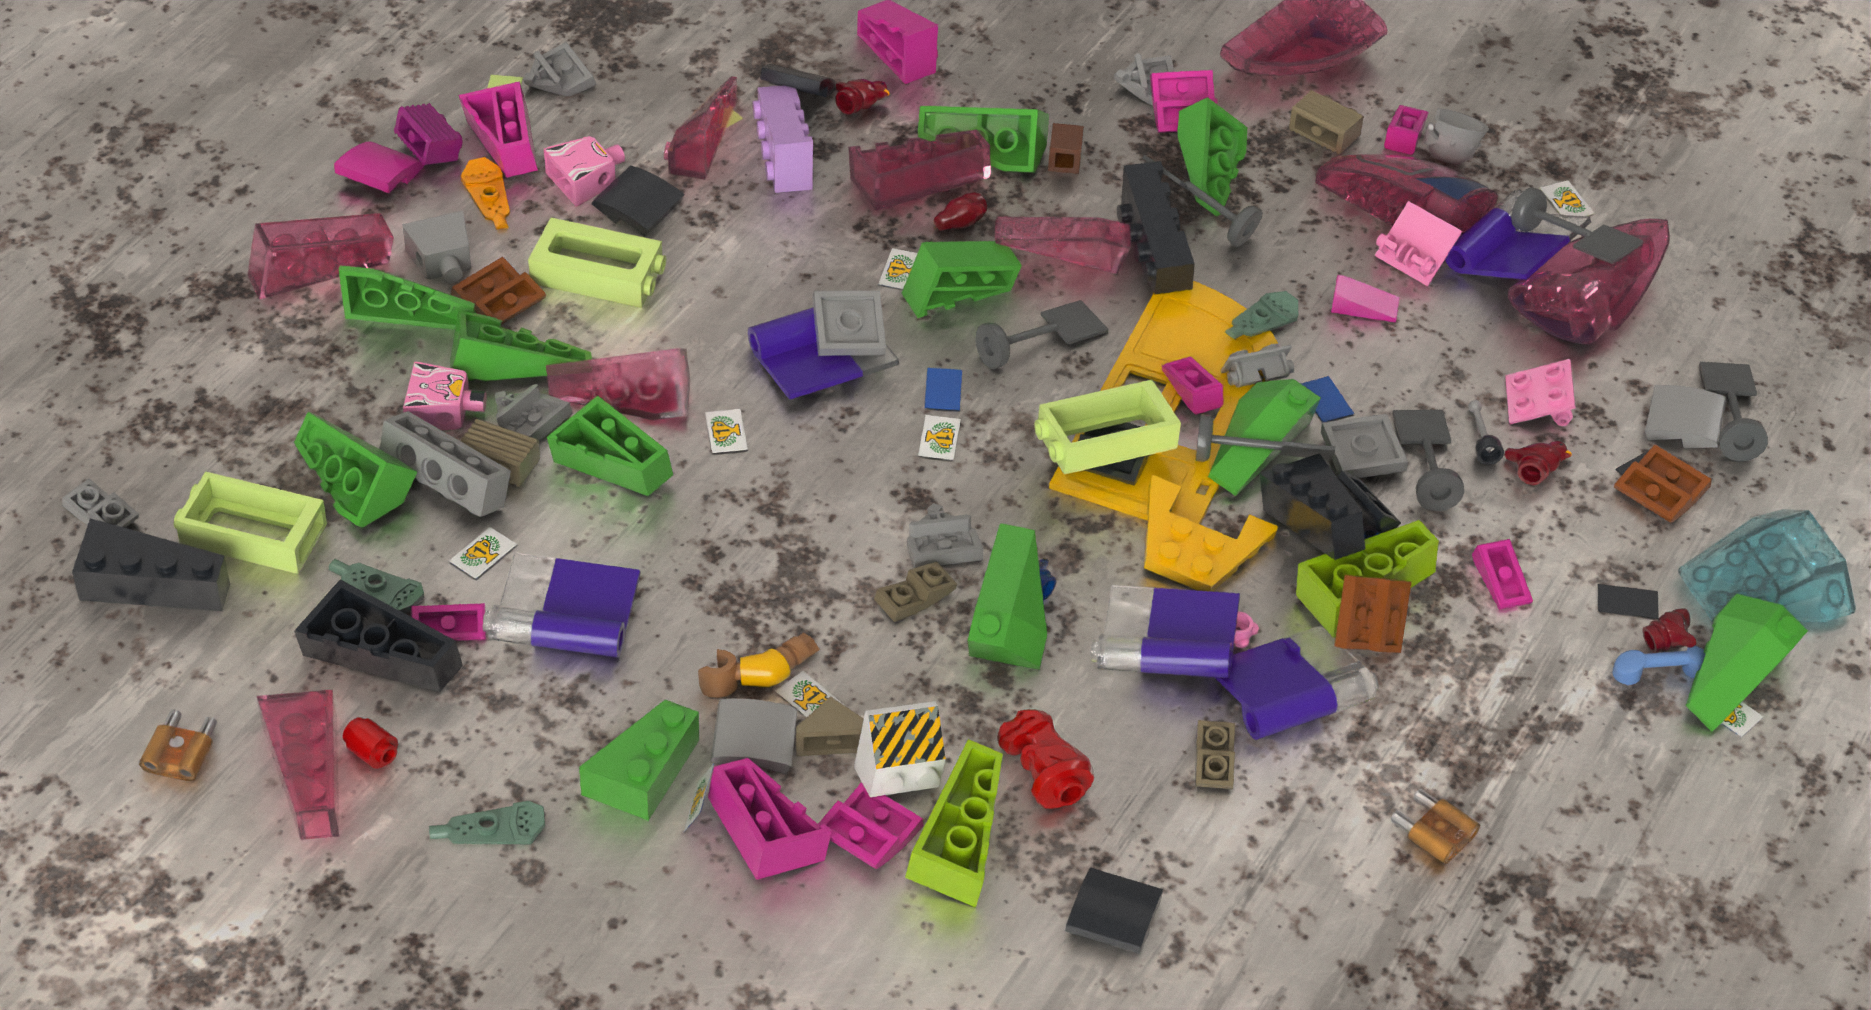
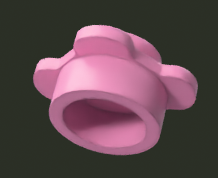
[1234,611,1259,648]

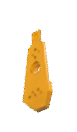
[461,157,510,230]

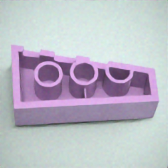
[752,85,813,193]

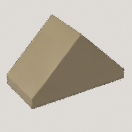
[796,696,864,756]

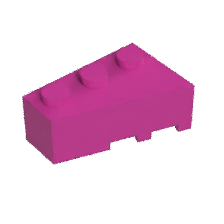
[857,0,938,84]
[458,81,538,177]
[708,758,832,880]

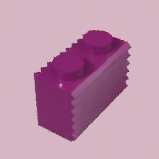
[394,103,463,165]

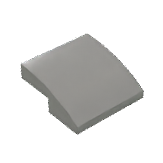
[1645,385,1726,449]
[711,698,797,774]

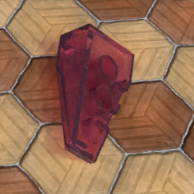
[664,76,737,180]
[995,217,1131,274]
[546,348,691,420]

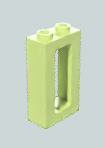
[528,217,666,308]
[1034,379,1181,475]
[174,471,327,574]

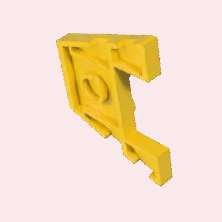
[1144,475,1278,592]

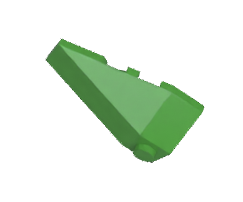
[1177,97,1248,216]
[918,106,1049,173]
[339,265,476,330]
[450,310,593,381]
[1208,379,1321,496]
[294,412,417,528]
[968,523,1047,670]
[1686,594,1808,732]

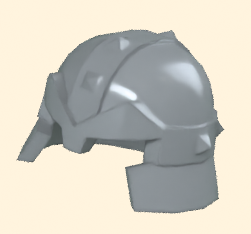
[1424,108,1489,165]

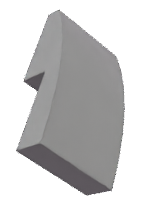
[62,478,139,528]

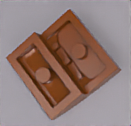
[451,256,546,324]
[1614,445,1712,523]
[1334,575,1411,653]

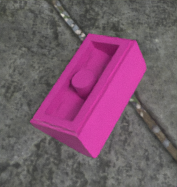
[411,603,486,641]

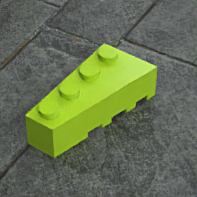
[1296,520,1439,638]
[905,739,1003,908]

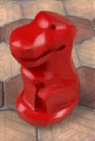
[997,709,1095,809]

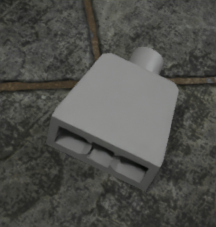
[402,211,471,283]

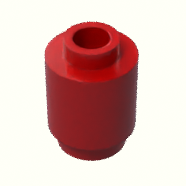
[342,717,398,769]

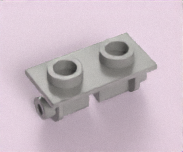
[1221,344,1294,388]

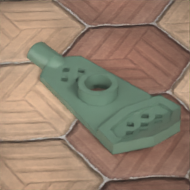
[1225,291,1299,339]
[329,559,424,613]
[429,801,545,845]

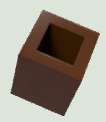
[1048,123,1084,174]

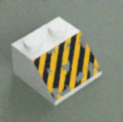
[854,701,946,797]

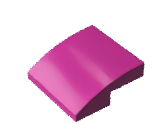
[1150,70,1218,133]
[334,141,425,193]
[818,782,924,869]

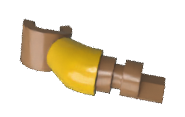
[698,633,820,698]

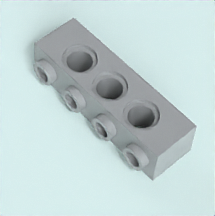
[379,411,511,517]

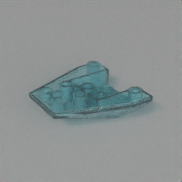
[1678,509,1856,622]

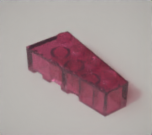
[848,130,991,211]
[247,213,394,300]
[256,690,339,840]

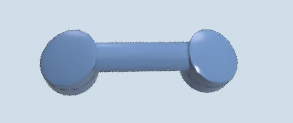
[1612,646,1705,685]

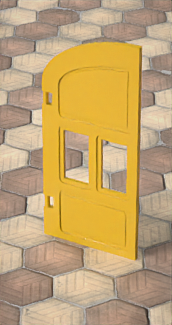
[1049,280,1278,525]

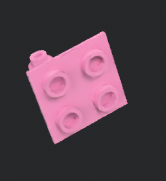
[1375,201,1462,286]
[1505,359,1576,426]

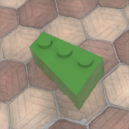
[902,241,1022,318]
[547,396,673,496]
[579,700,700,821]

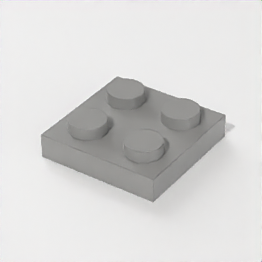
[812,291,886,356]
[1320,414,1408,478]

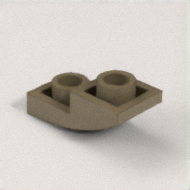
[874,562,957,622]
[1195,720,1235,789]

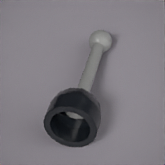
[1468,400,1504,465]

